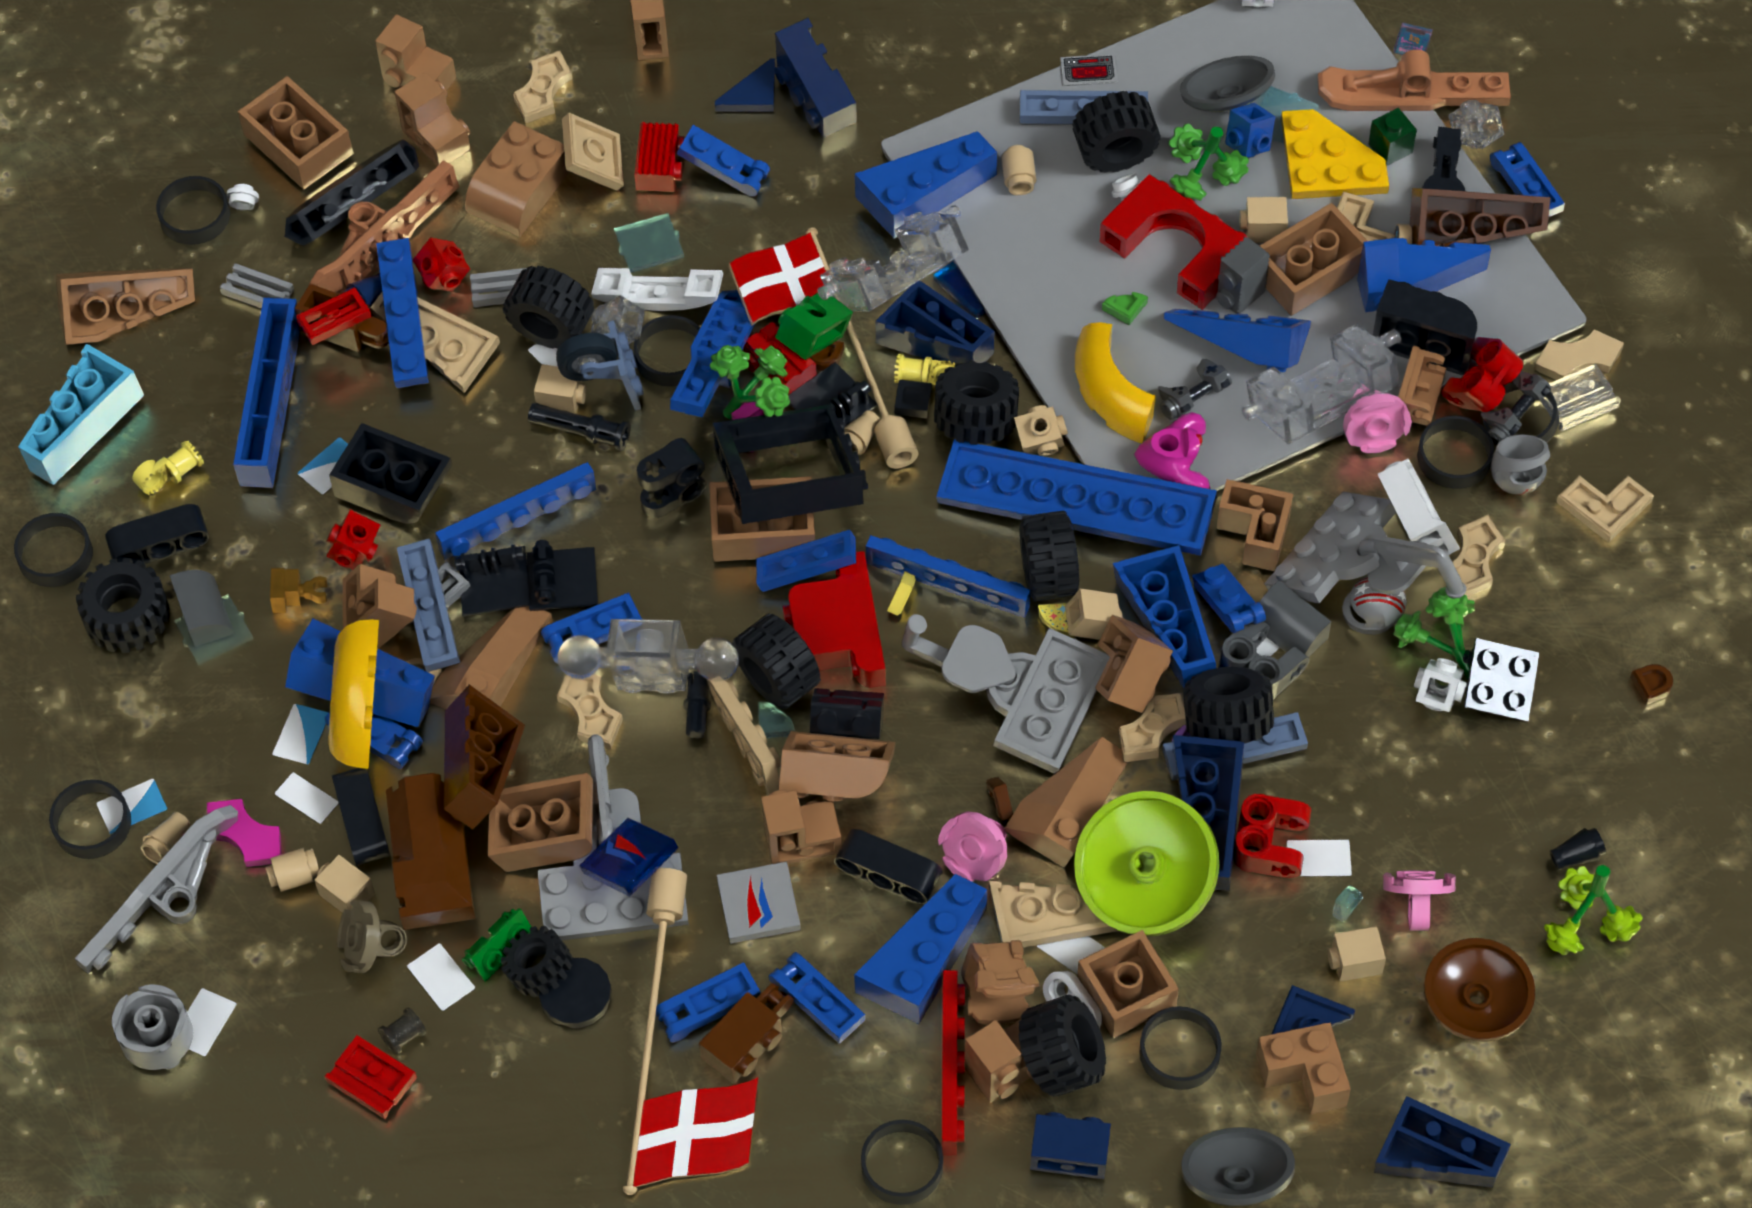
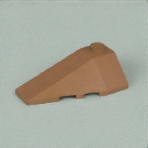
[55,268,195,345]
[430,606,552,710]
[1003,737,1127,868]

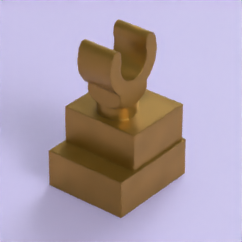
[270,568,328,613]

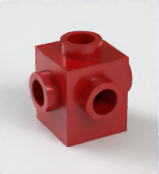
[413,237,471,292]
[326,509,381,570]

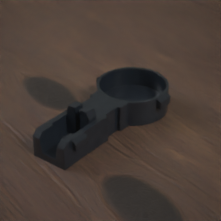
[1422,127,1465,191]

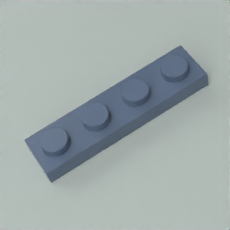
[1020,90,1148,124]
[397,538,460,672]
[1162,712,1308,781]

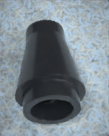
[1549,828,1606,870]

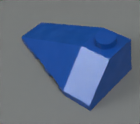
[1357,238,1491,312]
[1164,309,1311,372]

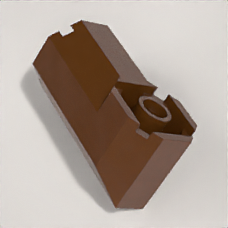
[386,773,475,930]

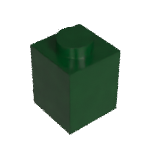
[1368,107,1417,166]

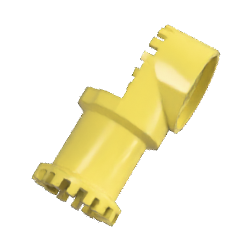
[894,354,956,390]
[132,441,204,495]

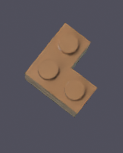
[375,14,456,90]
[394,72,471,166]
[1217,479,1293,571]
[343,564,417,649]
[1095,614,1173,713]
[761,790,842,864]
[965,1019,1033,1103]
[1256,1022,1351,1114]

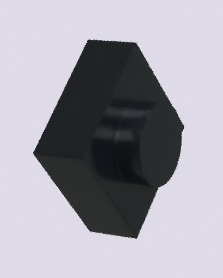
[894,380,932,418]

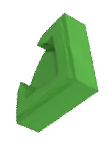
[1102,292,1148,325]

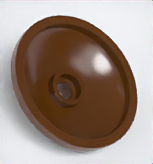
[1424,938,1535,1042]

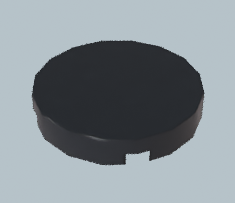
[539,957,612,1029]

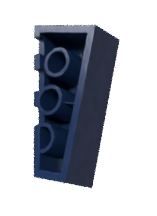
[1173,735,1244,891]

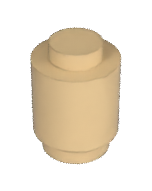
[1001,145,1037,195]
[266,848,319,892]

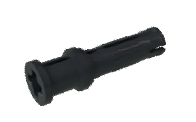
[528,402,631,451]

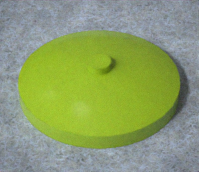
[1074,791,1219,937]

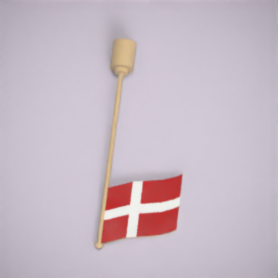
[728,227,918,469]
[623,868,758,1195]

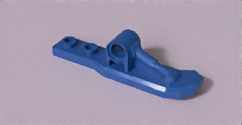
[670,290,755,417]

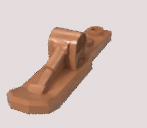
[1317,50,1511,111]
[308,160,459,294]

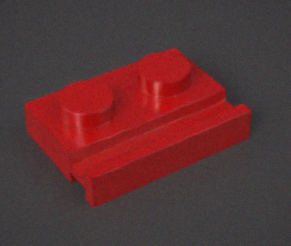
[324,1035,417,1119]

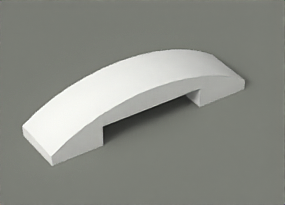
[591,268,723,311]

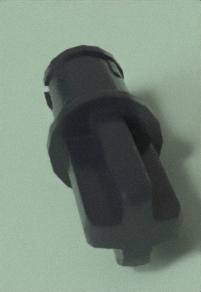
[683,671,711,739]

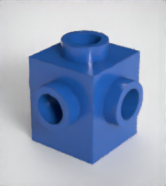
[1225,102,1276,157]

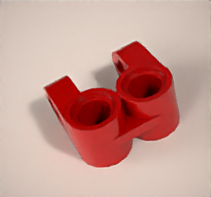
[1441,337,1523,412]
[1234,794,1312,878]

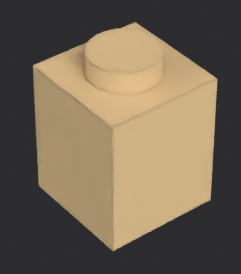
[1239,197,1288,243]
[534,364,587,414]
[1065,588,1122,640]
[314,855,375,913]
[1327,926,1386,981]

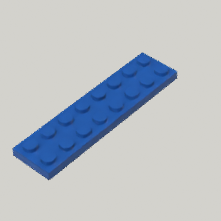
[936,439,1217,556]

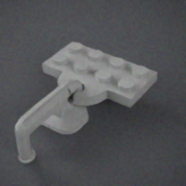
[1264,491,1466,603]
[902,614,1110,774]
[538,734,689,940]

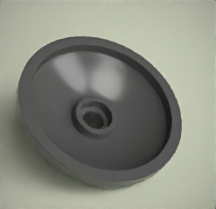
[1180,55,1275,113]
[1181,1127,1295,1207]

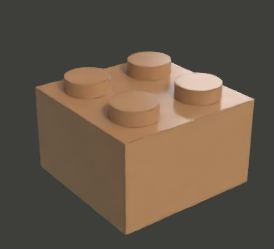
[1077,930,1179,1038]

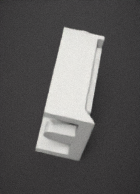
[1378,459,1460,555]

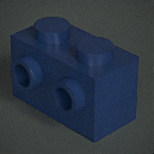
[1030,1112,1111,1179]

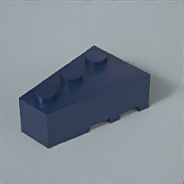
[774,18,857,137]
[875,279,995,364]
[1374,1096,1511,1188]

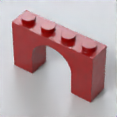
[1099,174,1248,310]

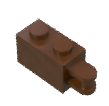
[295,284,389,352]
[699,983,794,1084]

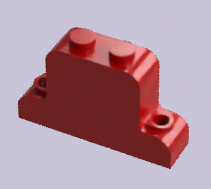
[782,551,886,688]

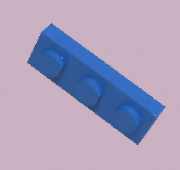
[756,529,856,592]

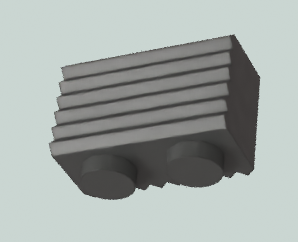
[1216,238,1270,314]

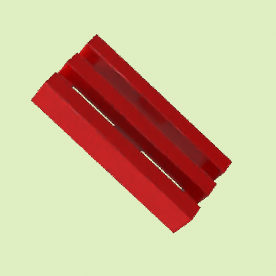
[296,287,372,346]

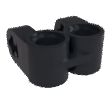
[637,438,707,518]

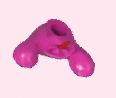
[1134,412,1211,489]

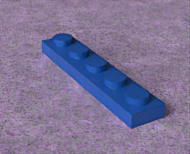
[376,238,429,388]
[435,462,597,560]
[865,535,1031,618]

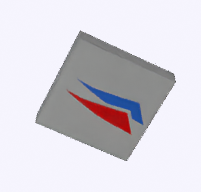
[717,861,801,944]

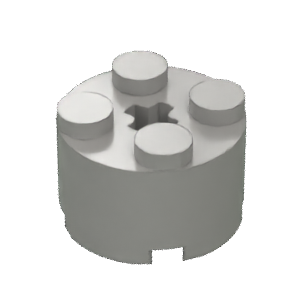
[112,984,193,1070]

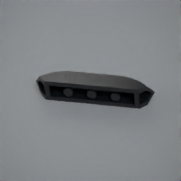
[284,139,419,246]

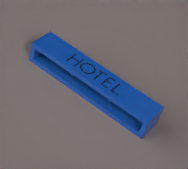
[233,298,300,488]

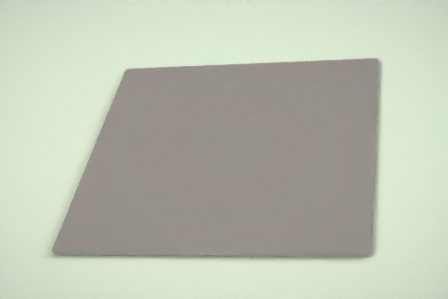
[881,0,1587,491]

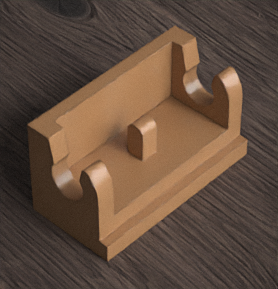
[1398,346,1446,426]

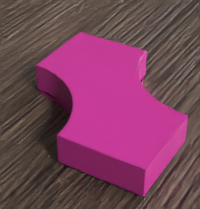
[207,799,282,867]

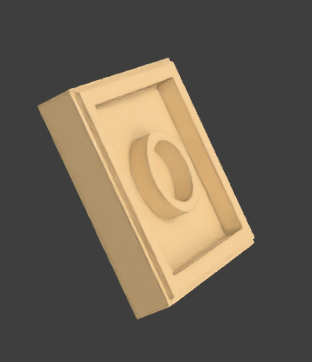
[562,113,624,191]

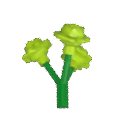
[1543,865,1643,955]

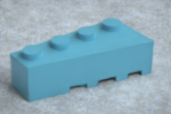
[18,343,144,485]

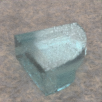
[758,702,794,738]
[1332,885,1363,922]

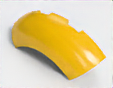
[1075,322,1155,443]
[328,619,379,769]

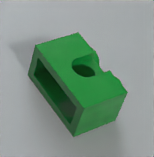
[775,290,853,360]

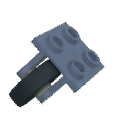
[556,320,644,411]

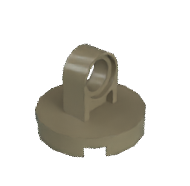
[337,900,407,973]

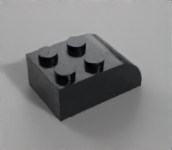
[1370,279,1477,375]
[329,423,452,523]

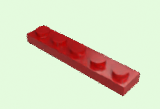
[942,970,965,1156]

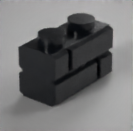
[810,688,884,739]

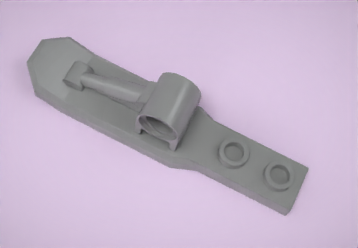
[75,805,239,974]

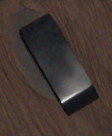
[105,504,209,564]
[332,768,391,866]
[834,829,943,904]

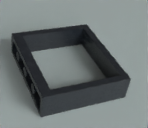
[713,404,868,524]

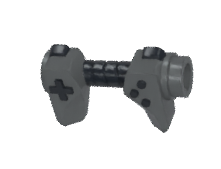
[1158,359,1232,420]
[1481,370,1552,442]

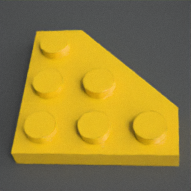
[1281,109,1389,199]

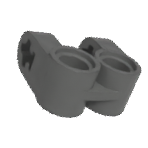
[1218,622,1310,700]

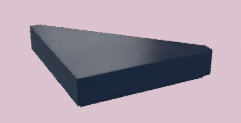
[715,58,776,112]
[1271,985,1355,1035]

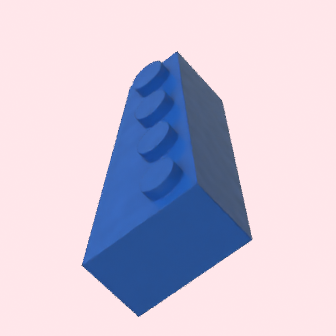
[855,131,997,238]
[1113,545,1217,688]
[285,618,435,727]
[854,874,987,1024]

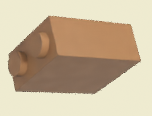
[629,0,669,60]

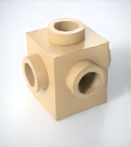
[1014,405,1068,456]

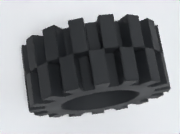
[501,926,572,997]

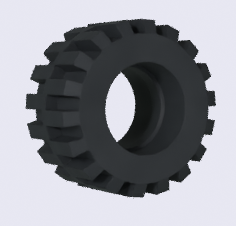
[1072,91,1161,173]
[503,266,595,349]
[934,361,1020,445]
[1019,511,1080,601]
[76,558,170,653]
[732,613,821,709]
[1183,667,1274,744]
[1019,995,1106,1097]

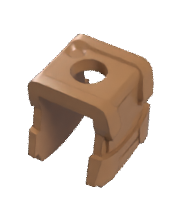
[961,940,1040,1024]

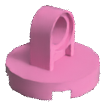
[1343,388,1412,453]
[938,811,1007,882]
[1383,870,1456,931]

